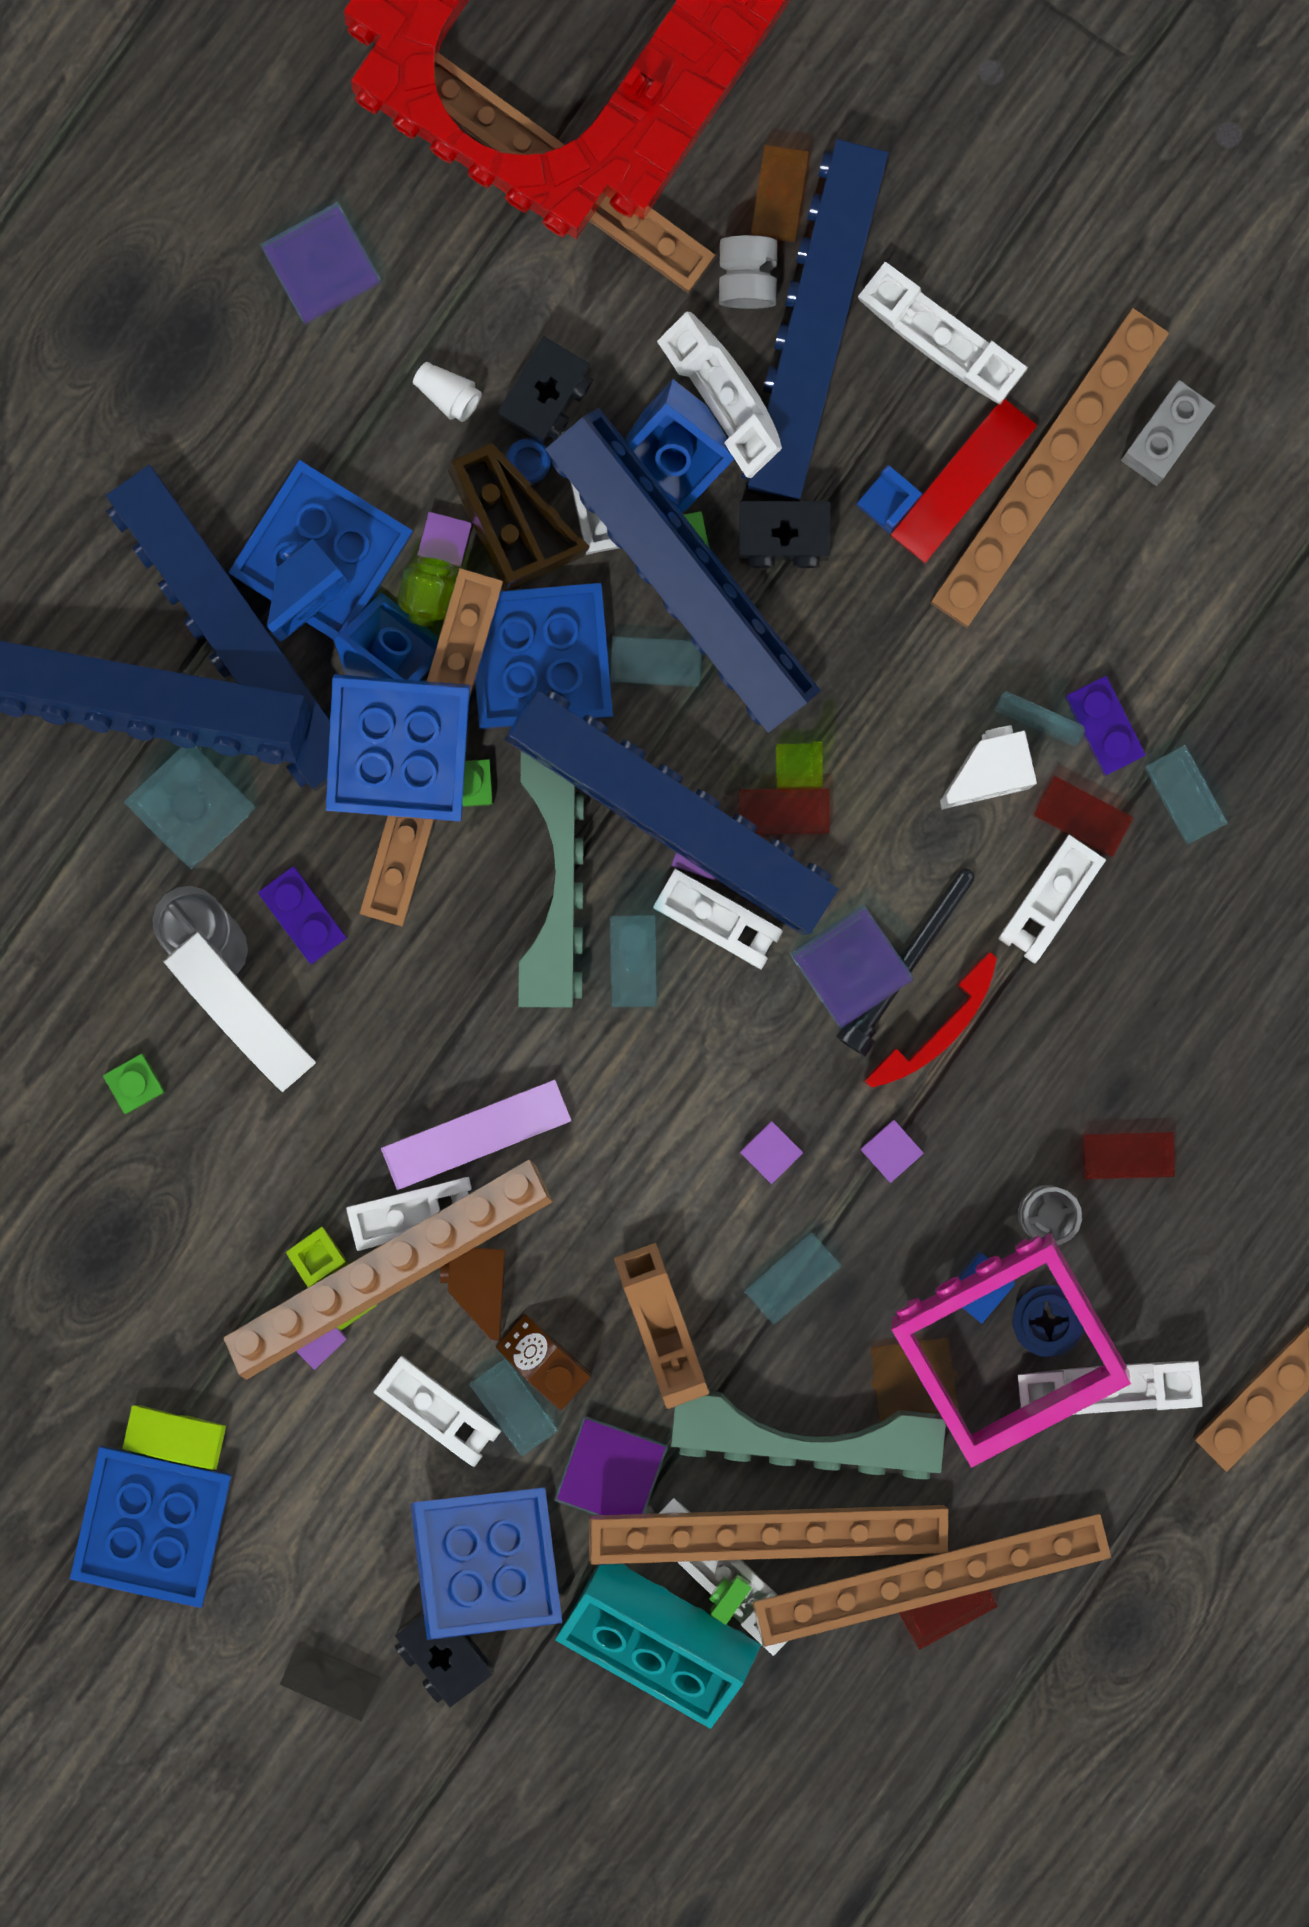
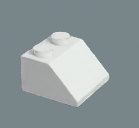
[940,725,1037,809]

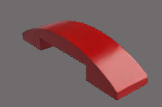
[891,399,1038,564]
[863,952,997,1087]

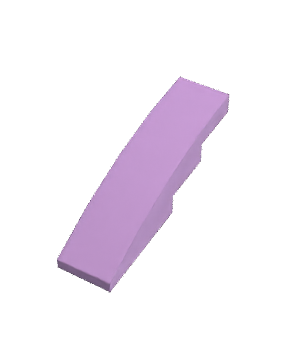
[381,1080,571,1190]

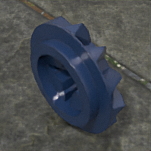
[1012,1285,1084,1357]

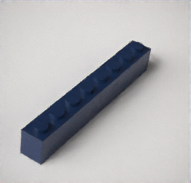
[741,139,889,501]
[545,408,821,733]
[105,464,330,792]
[0,641,311,764]
[504,690,839,935]

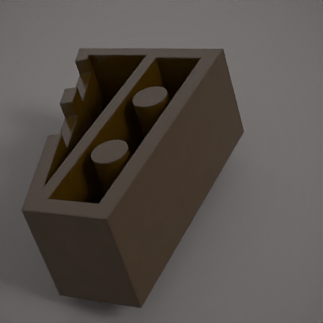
[448,443,590,591]

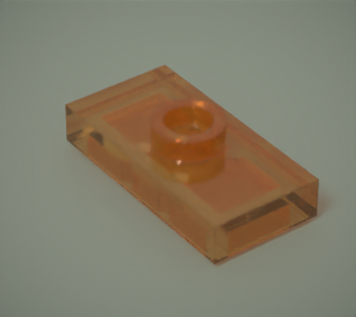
[751,145,809,243]

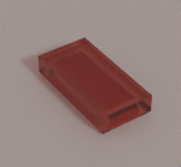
[1033,776,1134,858]
[739,789,829,835]
[1082,1132,1175,1180]
[899,1590,998,1650]

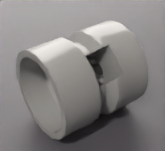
[719,235,777,309]
[1018,1185,1082,1245]

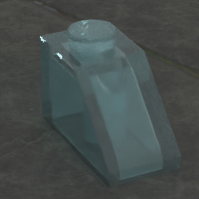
[610,916,657,1007]

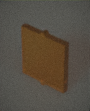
[870,1337,958,1421]

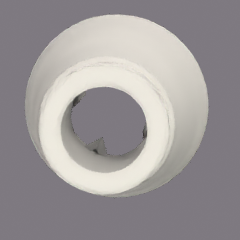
[413,362,482,422]

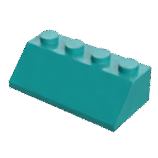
[555,1564,761,1729]

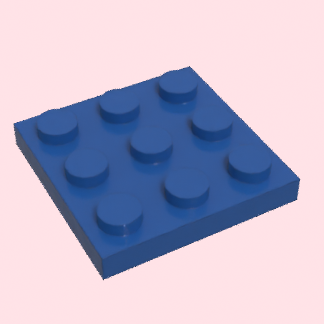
[228,460,414,640]
[475,583,613,729]
[326,674,470,821]
[70,1445,233,1608]
[410,1488,562,1640]

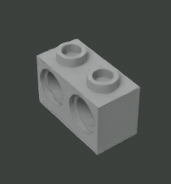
[1120,380,1215,486]

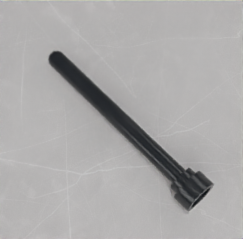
[836,868,975,1057]

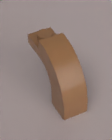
[614,1243,710,1409]

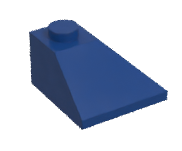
[625,379,734,514]
[267,539,350,642]
[334,592,439,681]

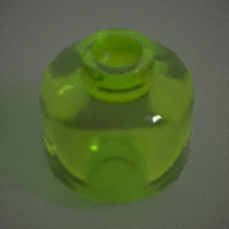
[397,557,457,626]

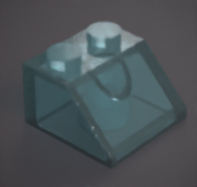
[124,745,256,869]

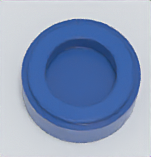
[506,439,551,485]

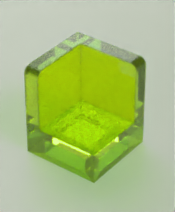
[776,741,823,790]

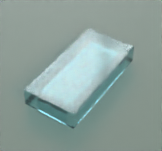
[610,636,701,687]
[993,691,1085,746]
[1144,745,1228,845]
[744,1232,841,1325]
[469,1358,558,1457]

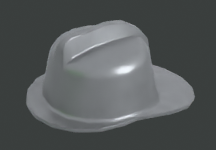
[152,886,248,975]

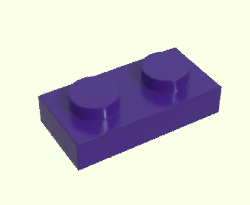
[1065,676,1146,776]
[258,866,348,965]

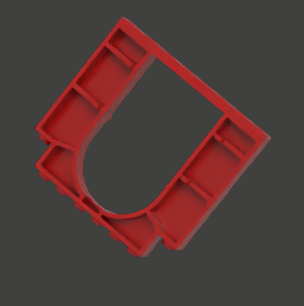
[343,0,791,240]

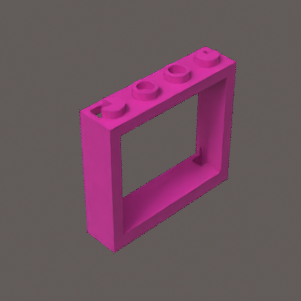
[891,1233,1131,1468]

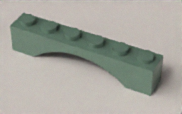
[518,751,584,1008]
[671,1391,946,1479]

